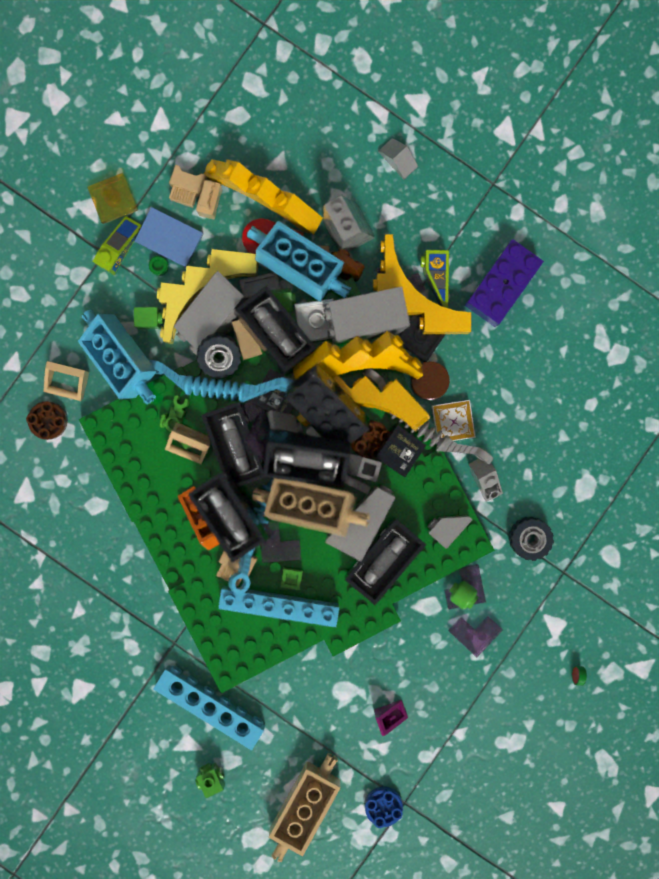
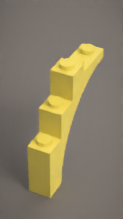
[157,249,259,344]

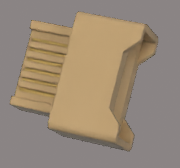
[169,165,208,208]
[196,180,223,220]
[216,551,258,587]

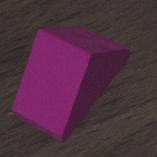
[374,700,408,736]

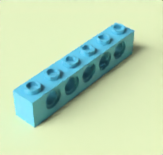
[218,586,339,627]
[153,665,265,750]

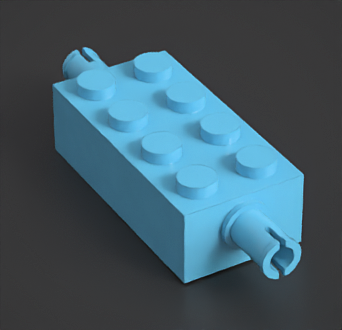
[247,221,352,302]
[78,310,157,404]

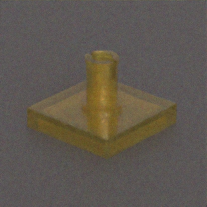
[87,173,138,224]

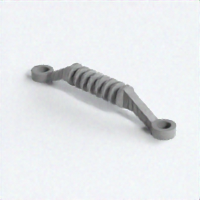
[362,369,494,465]

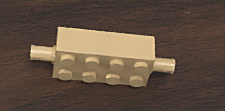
[253,478,370,537]
[269,753,341,862]

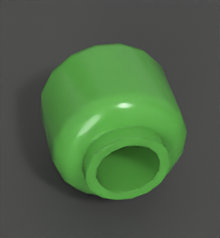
[449,581,479,610]

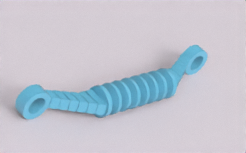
[149,360,293,402]
[229,478,274,594]

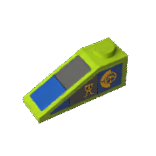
[92,216,142,275]
[420,250,449,308]

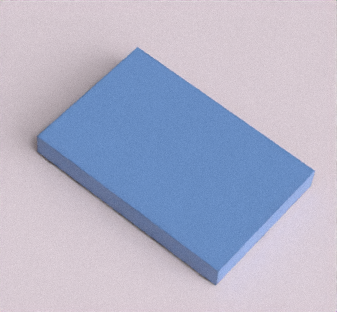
[134,207,204,268]

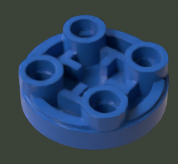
[365,786,403,828]

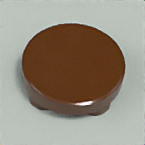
[330,249,365,282]
[411,362,450,400]
[26,401,68,440]
[351,420,389,460]

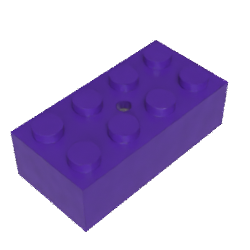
[464,239,544,327]

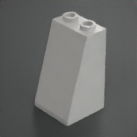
[323,195,375,252]
[174,271,247,355]
[324,287,410,345]
[325,485,395,561]

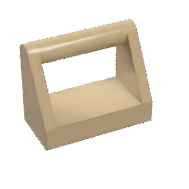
[44,361,90,401]
[165,422,211,464]

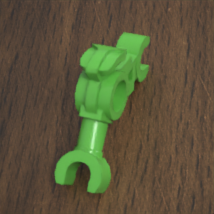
[160,395,192,450]

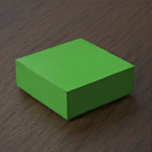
[281,567,303,590]

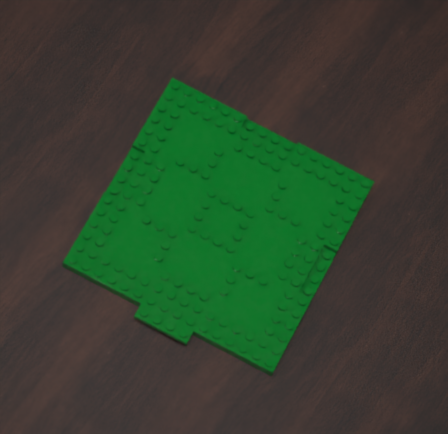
[79,278,495,693]

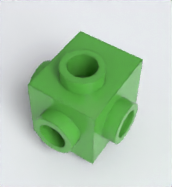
[195,762,225,798]

